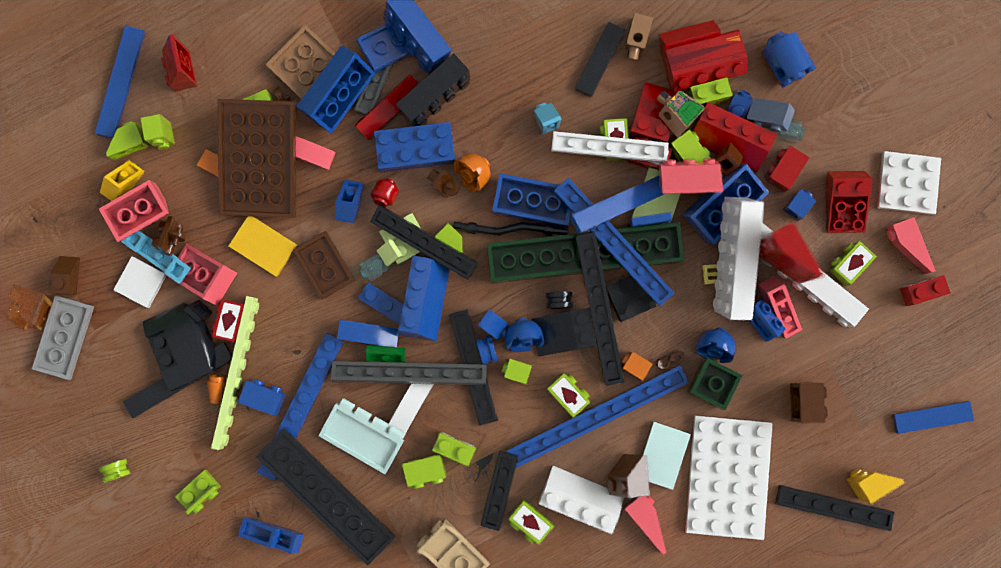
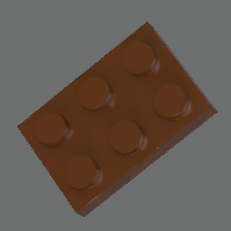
[293,231,355,300]

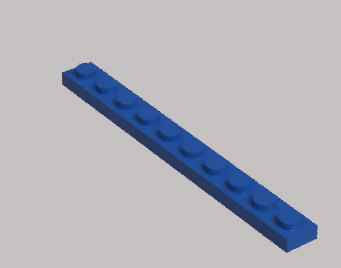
[507,365,689,468]

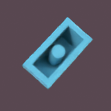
[533,103,561,135]

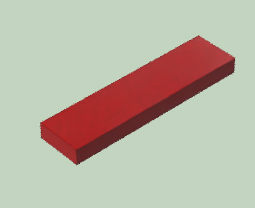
[354,74,419,140]

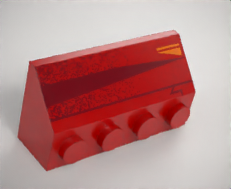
[665,29,748,92]

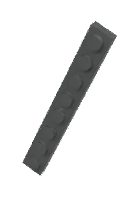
[331,361,487,386]

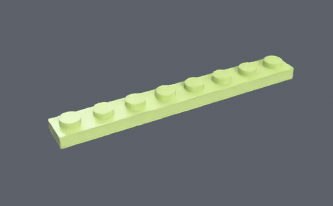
[211,296,259,450]

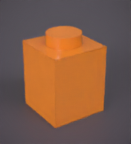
[621,352,653,381]

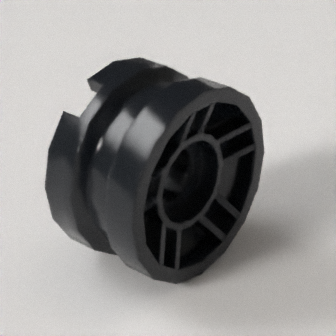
[546,291,573,309]

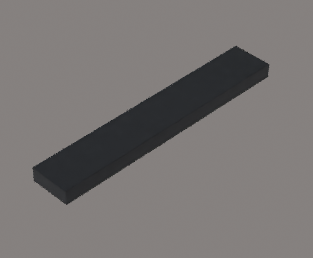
[370,205,479,280]
[449,309,498,426]
[123,342,232,418]
[775,485,895,531]

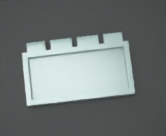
[319,398,404,474]

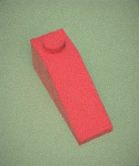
[887,217,936,274]
[758,276,802,339]
[623,496,666,555]

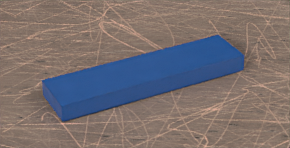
[892,401,974,434]

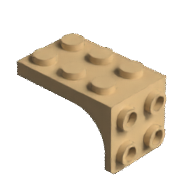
[416,519,490,568]

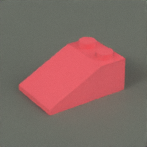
[167,243,237,306]

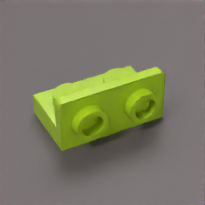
[175,470,221,515]

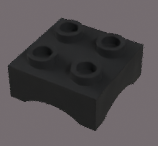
[606,276,657,322]

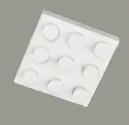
[877,151,941,215]

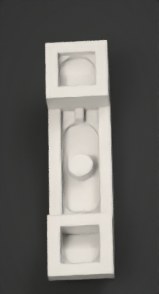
[386,384,434,439]

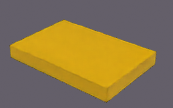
[229,216,298,277]

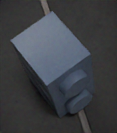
[747,98,795,133]

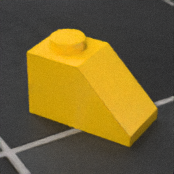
[100,160,144,201]

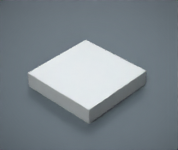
[114,256,167,308]

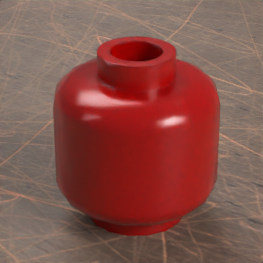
[371,178,399,208]

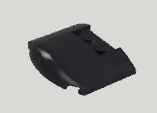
[143,303,215,391]

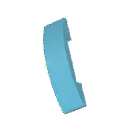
[121,230,191,284]

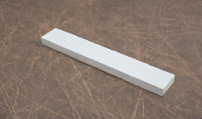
[551,131,668,163]

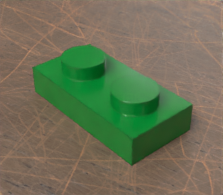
[366,345,406,363]

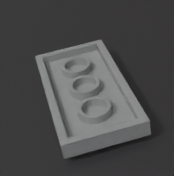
[32,295,94,380]

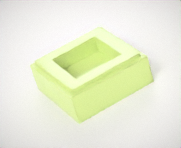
[377,240,402,266]

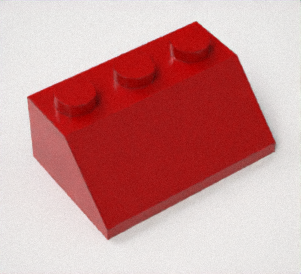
[659,20,721,73]

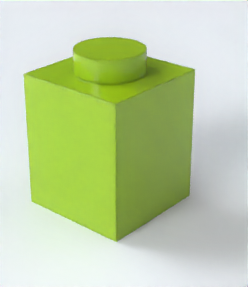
[502,359,532,384]

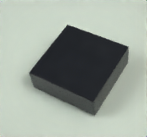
[184,300,212,323]

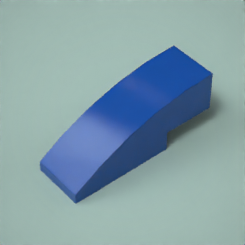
[337,320,399,347]
[238,517,304,554]

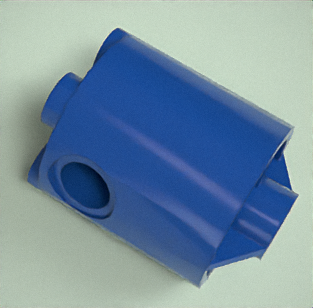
[762,31,816,88]

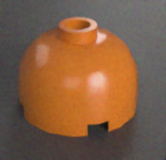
[454,153,491,192]

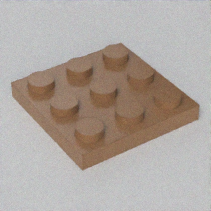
[265,25,335,99]

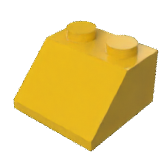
[846,469,905,504]

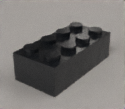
[396,53,470,126]

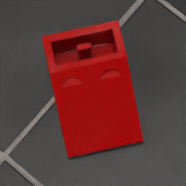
[825,171,872,233]

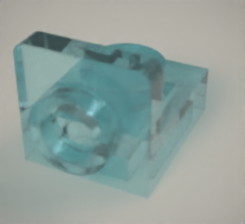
[359,254,390,281]

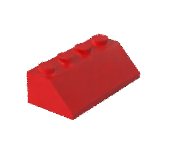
[693,102,777,173]

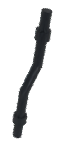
[453,222,569,236]

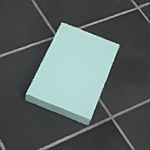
[642,422,691,490]

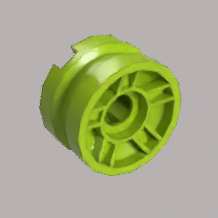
[99,459,131,483]

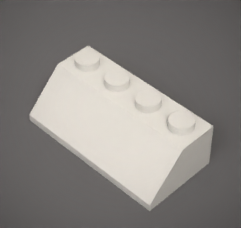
[538,466,624,534]

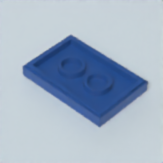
[356,24,410,73]

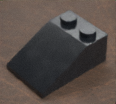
[532,308,597,357]

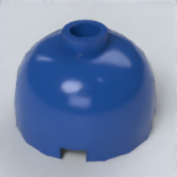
[505,318,544,352]
[696,328,736,363]

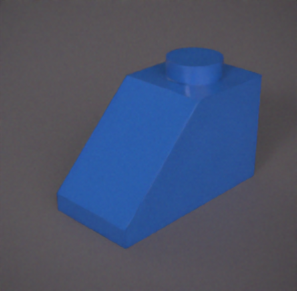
[335,180,364,223]
[478,309,508,340]

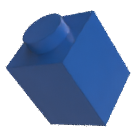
[783,189,816,221]

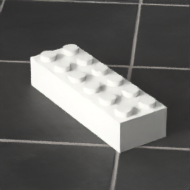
[713,197,764,320]

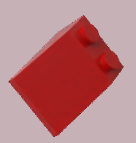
[161,34,197,92]
[628,82,678,143]

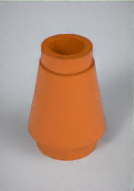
[207,375,227,404]

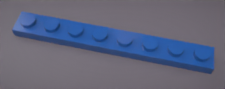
[554,178,674,307]
[257,333,344,481]

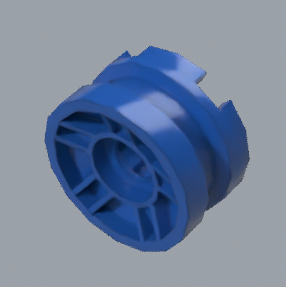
[476,335,498,365]

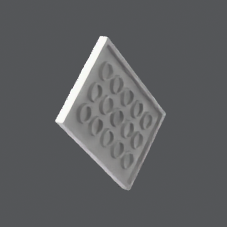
[685,416,772,540]

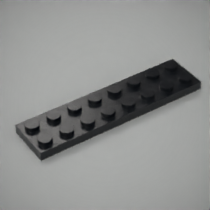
[256,428,396,566]

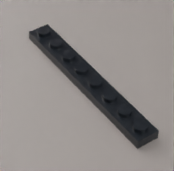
[575,231,624,386]

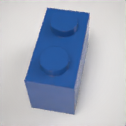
[238,378,286,416]

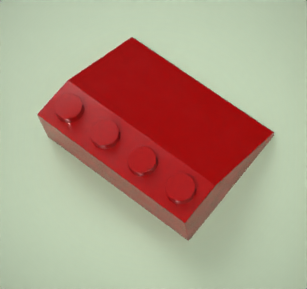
[759,222,824,284]

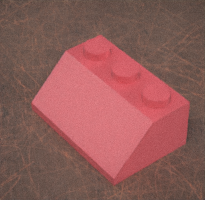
[659,158,723,193]
[99,180,169,242]

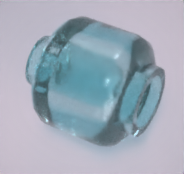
[776,118,806,144]

